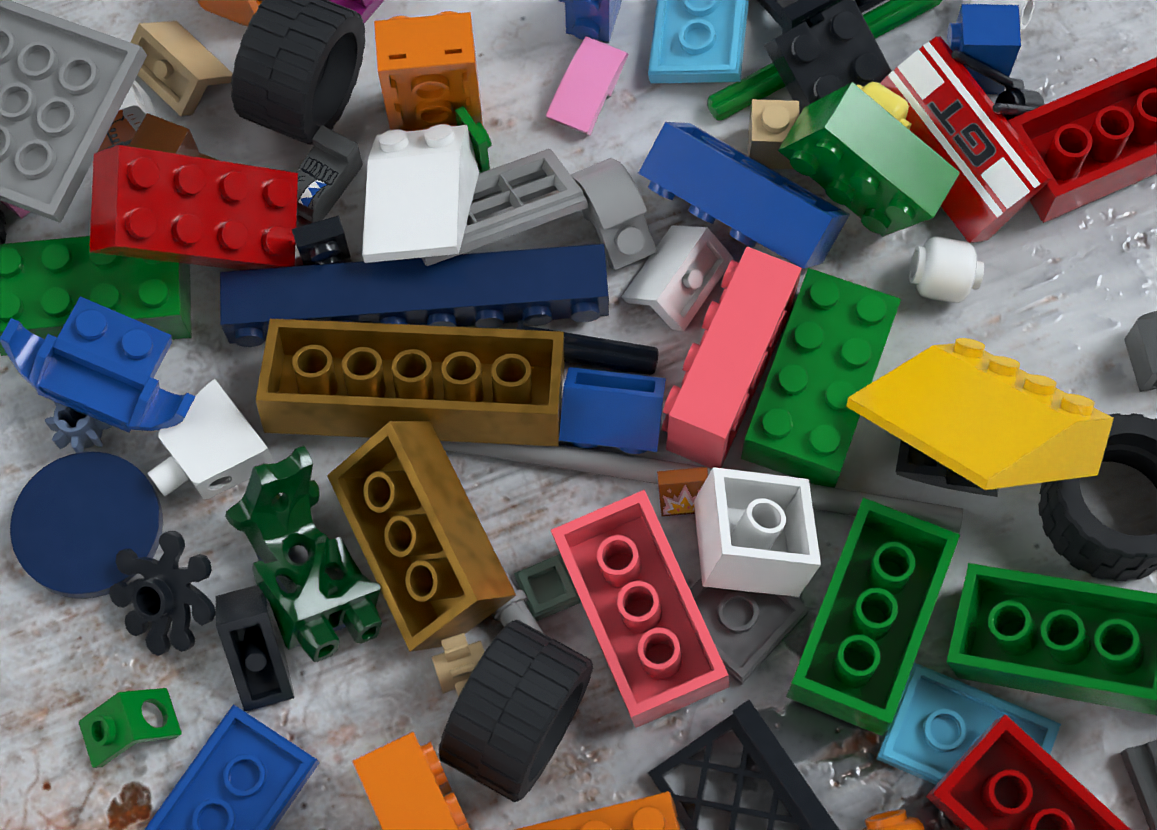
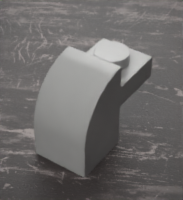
[571,158,657,270]

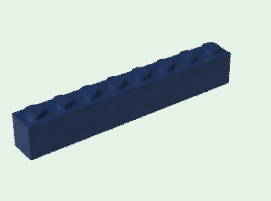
[220,244,609,347]

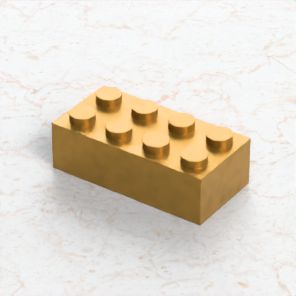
[327,421,516,652]

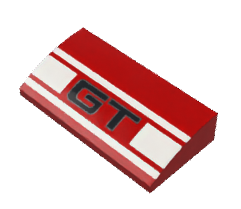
[880,36,1052,243]

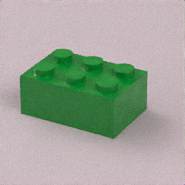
[778,82,960,236]

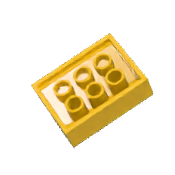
[846,338,1114,490]

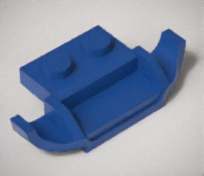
[0,296,196,433]

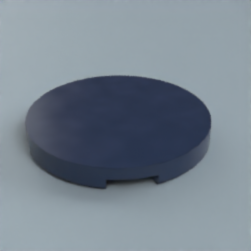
[10,452,163,599]

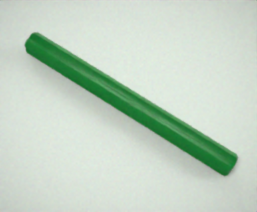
[707,0,942,120]

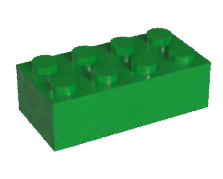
[0,236,192,356]
[741,268,901,488]
[786,497,960,736]
[947,563,1157,716]

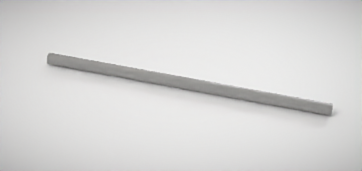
[440,441,963,533]

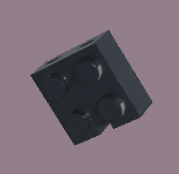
[764,0,892,114]

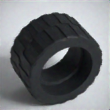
[231,0,365,145]
[1038,413,1157,581]
[438,620,593,802]

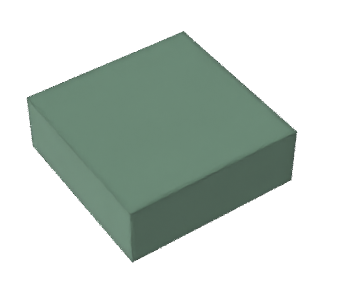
[514,554,580,622]

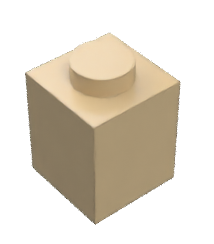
[748,99,799,169]

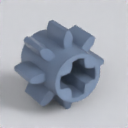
[45,401,112,453]

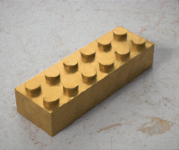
[256,318,564,447]

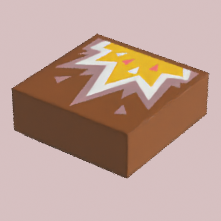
[657,467,708,517]

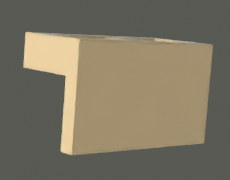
[130,21,233,116]

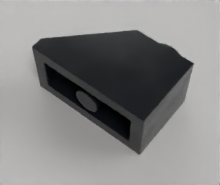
[215,585,294,712]

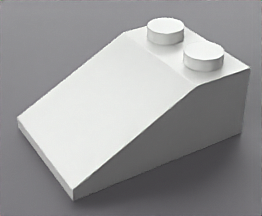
[362,124,479,263]

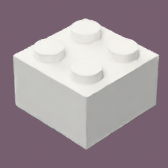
[694,467,821,597]

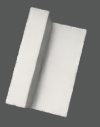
[622,225,734,331]

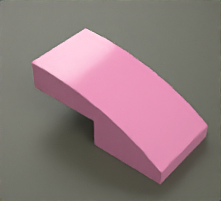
[546,36,629,135]

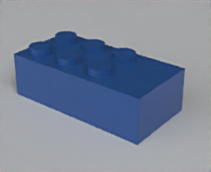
[638,122,850,269]

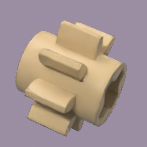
[432,633,484,697]

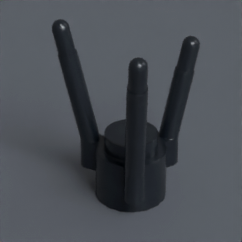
[951,50,1044,121]

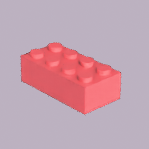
[661,246,802,468]
[551,489,730,728]

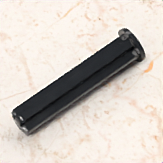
[517,320,659,375]

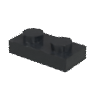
[291,215,351,266]

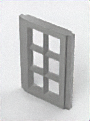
[422,149,588,266]

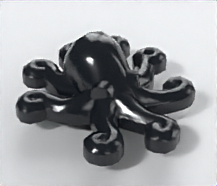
[109,531,216,656]

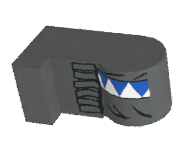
[296,125,363,223]

